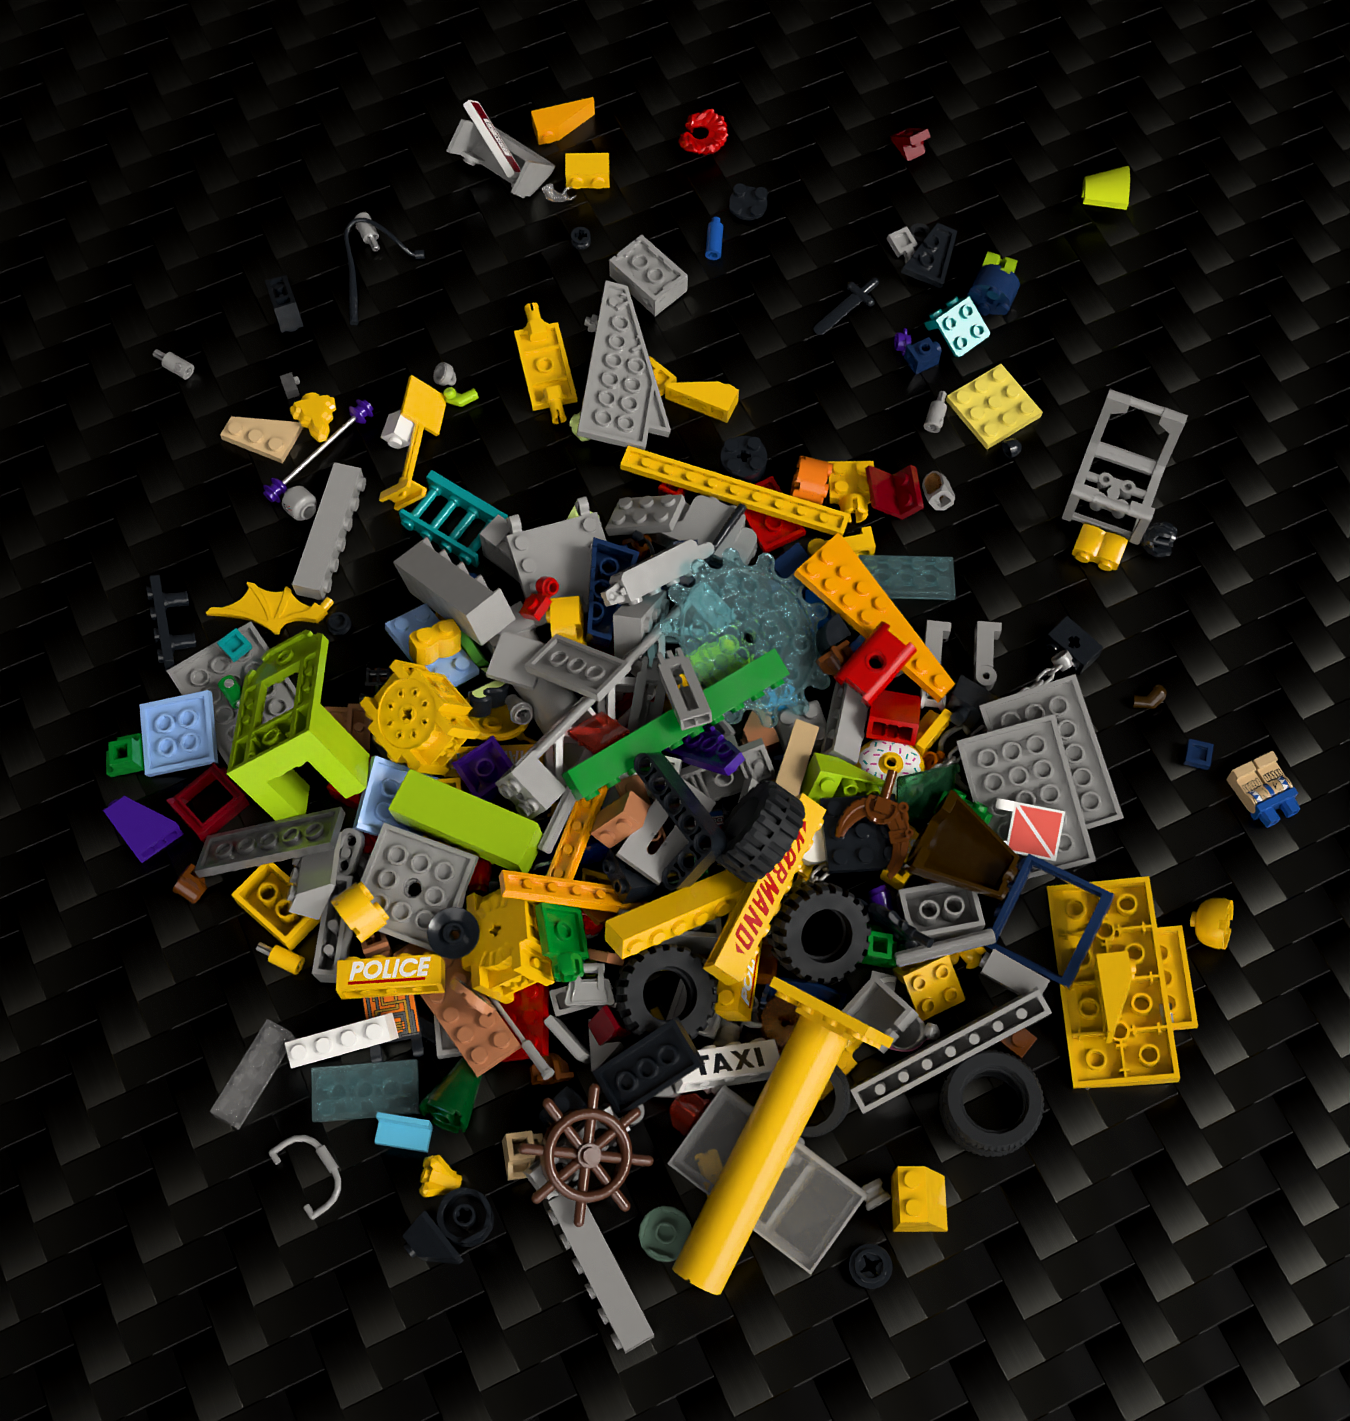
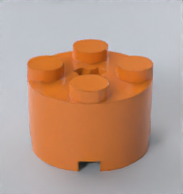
[790,455,833,505]

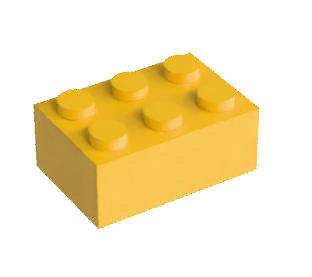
[231,863,322,951]

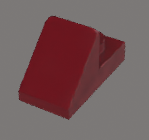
[890,128,930,161]
[588,1005,632,1046]

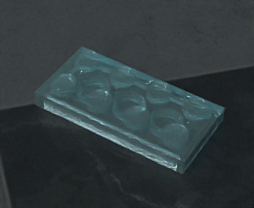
[859,555,956,600]
[311,1059,420,1122]

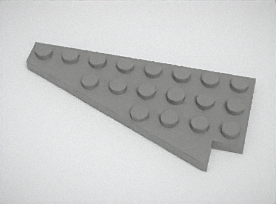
[576,281,671,450]

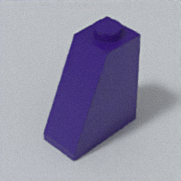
[103,796,184,863]

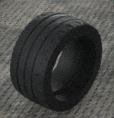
[801,1065,851,1137]

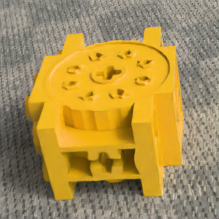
[360,660,481,776]
[461,888,555,1004]

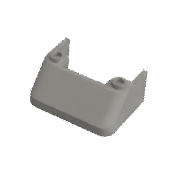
[447,119,555,198]

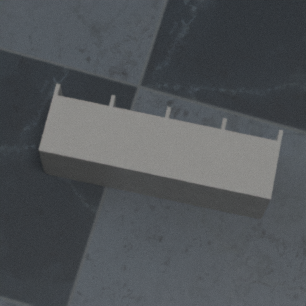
[393,537,516,646]

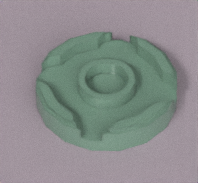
[639,1206,692,1262]

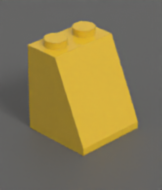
[891,1166,948,1232]

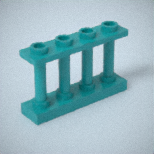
[399,470,508,568]

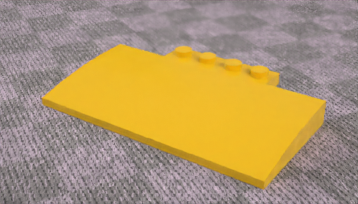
[1047,876,1198,1088]

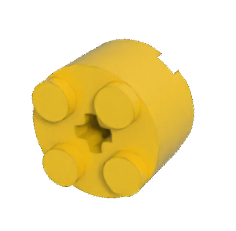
[330,881,389,943]

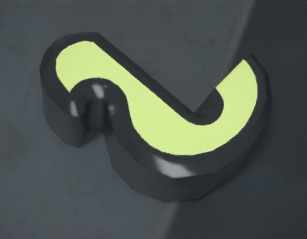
[468,666,510,718]

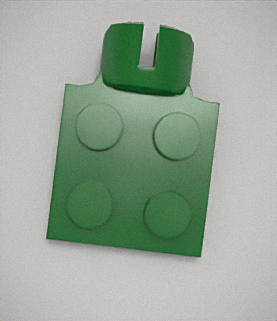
[535,902,589,982]

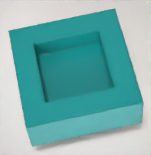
[217,628,253,662]

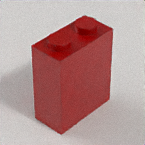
[865,690,921,746]

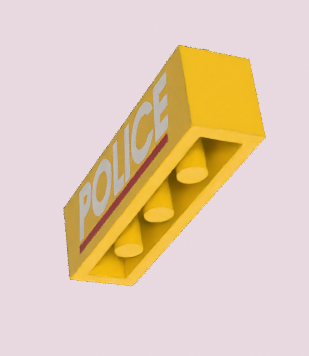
[714,912,762,1022]
[336,952,446,999]

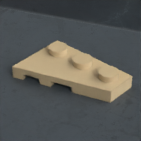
[220,417,304,464]

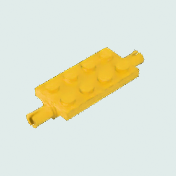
[514,303,577,424]

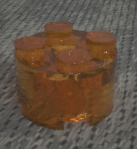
[760,997,801,1052]

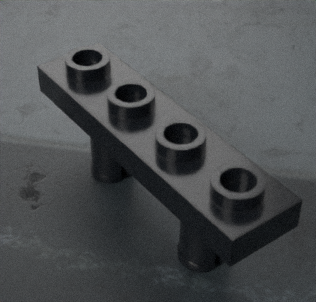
[146,575,196,671]

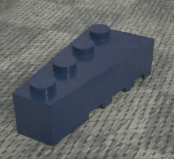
[586,537,640,649]

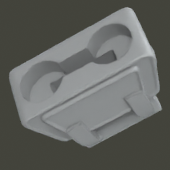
[564,963,615,1007]

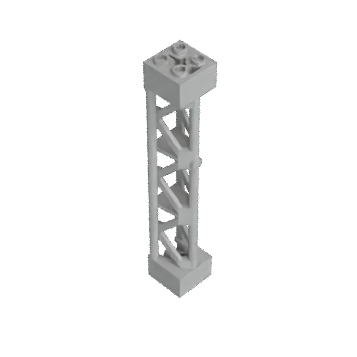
[495,581,736,820]

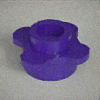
[894,328,911,355]

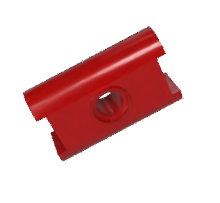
[834,621,917,707]

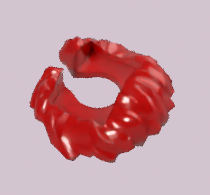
[679,109,728,155]

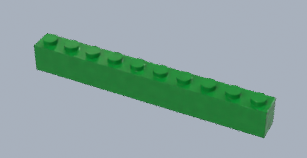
[561,648,790,801]

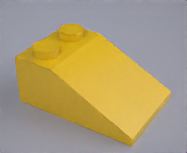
[1094,951,1136,1043]

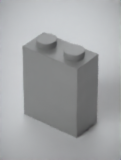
[978,949,1050,996]

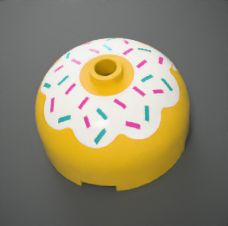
[854,739,926,805]

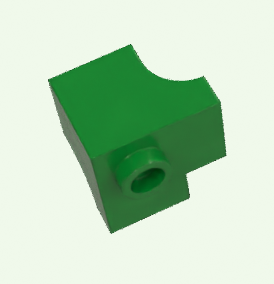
[106,733,145,777]
[857,924,897,968]

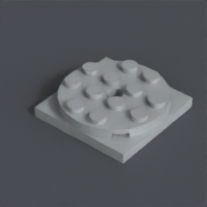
[360,823,479,952]

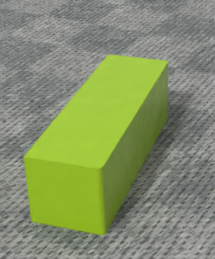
[388,769,543,873]

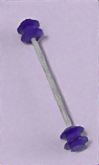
[263,399,373,503]

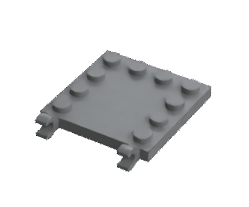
[505,497,606,628]

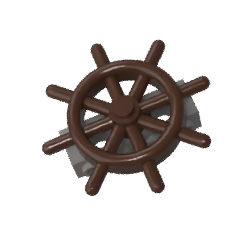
[518,1083,653,1227]

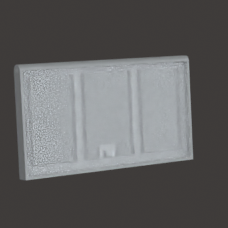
[667,1085,868,1274]

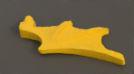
[206,582,334,635]

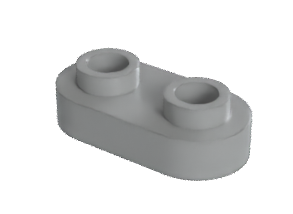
[337,828,365,876]

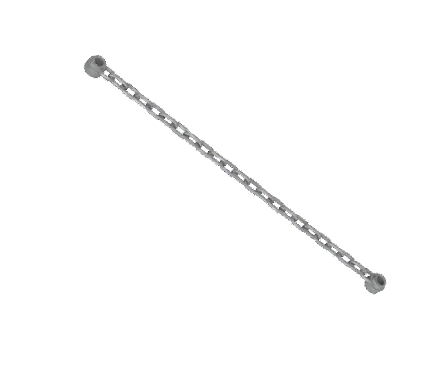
[788,650,1073,894]

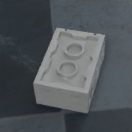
[609,235,688,316]

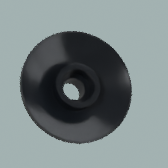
[427,907,480,959]

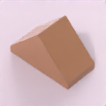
[361,931,393,959]

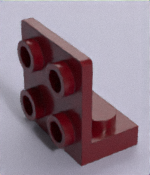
[865,465,924,520]

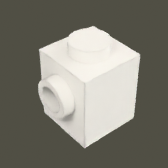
[381,410,414,449]

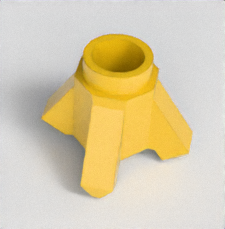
[419,1155,462,1198]

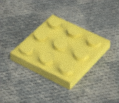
[946,364,1043,449]

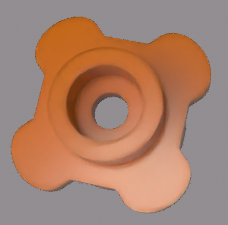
[922,751,945,774]

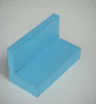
[374,1112,433,1153]

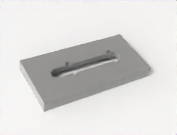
[616,779,716,885]

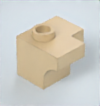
[502,1131,543,1181]

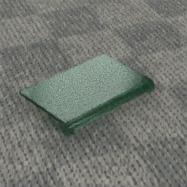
[896,763,960,823]

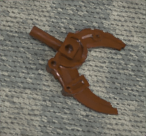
[835,770,914,880]

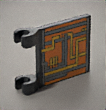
[362,995,425,1064]

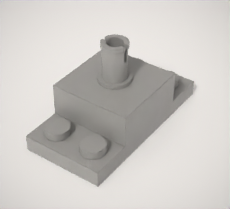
[679,734,777,804]

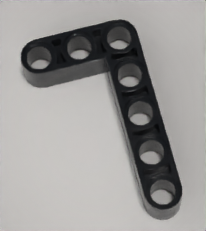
[633,752,727,890]

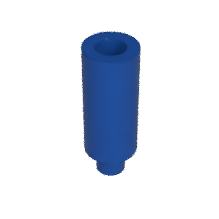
[705,217,723,260]

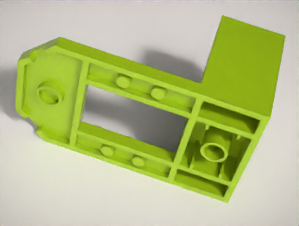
[227,630,370,821]

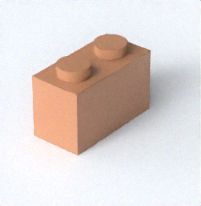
[590,790,650,849]

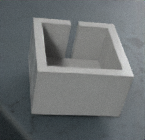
[479,514,519,582]
[842,974,919,1054]

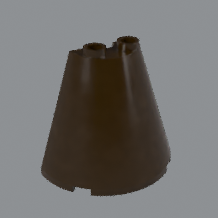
[904,789,1020,901]

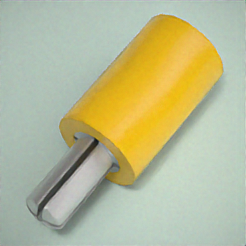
[256,942,305,975]

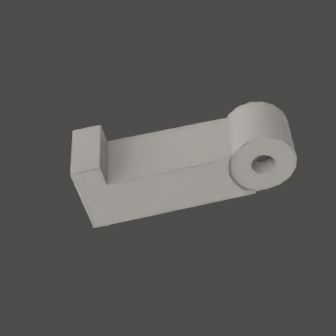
[924,620,951,664]
[973,621,1002,691]

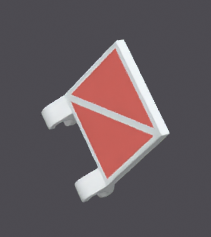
[995,799,1065,861]

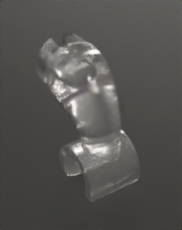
[542,184,577,202]

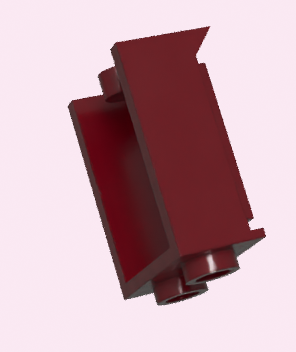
[166,762,250,843]

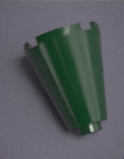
[419,1058,482,1133]

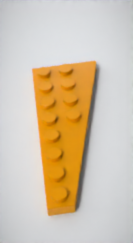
[793,533,955,703]

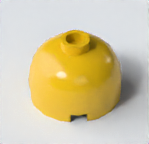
[1190,898,1233,949]

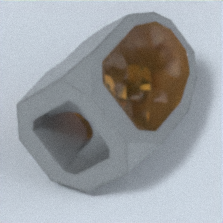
[922,471,955,511]

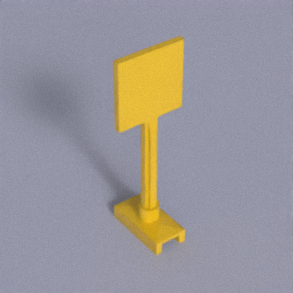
[379,375,446,511]

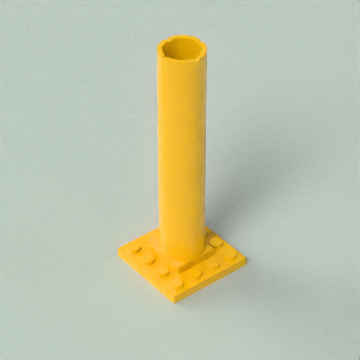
[672,976,894,1295]

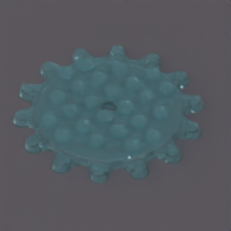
[660,548,837,728]

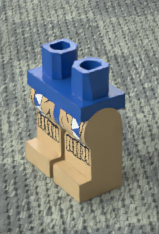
[1226,751,1300,828]

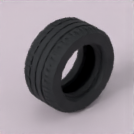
[939,1050,1044,1157]

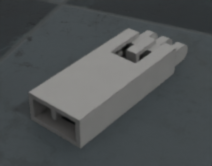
[656,647,712,730]

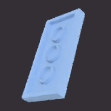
[385,604,479,687]

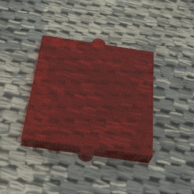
[567,711,629,754]

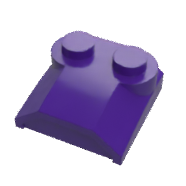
[452,735,513,802]

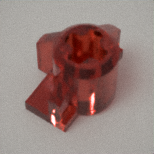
[669,1093,711,1136]

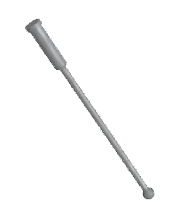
[450,934,555,1080]

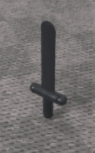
[813,278,879,335]

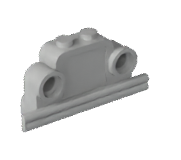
[647,495,761,584]

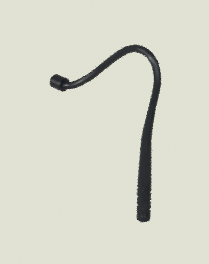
[344,218,425,325]
[631,503,747,595]

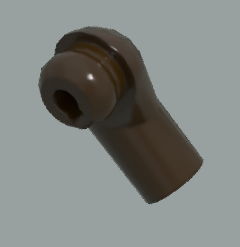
[1132,685,1166,709]

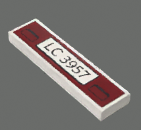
[463,100,521,179]

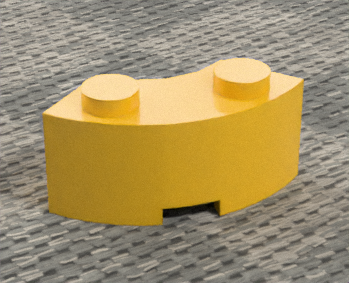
[546,596,587,646]

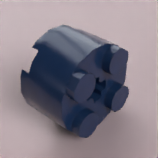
[968,264,1020,316]

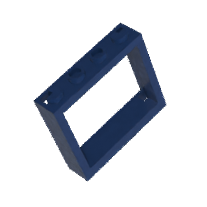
[984,854,1115,989]

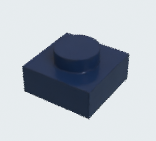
[1184,739,1214,770]

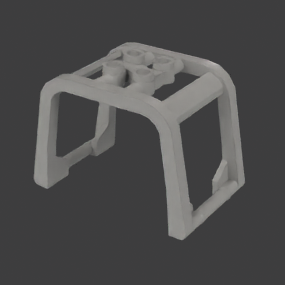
[1062,389,1188,545]

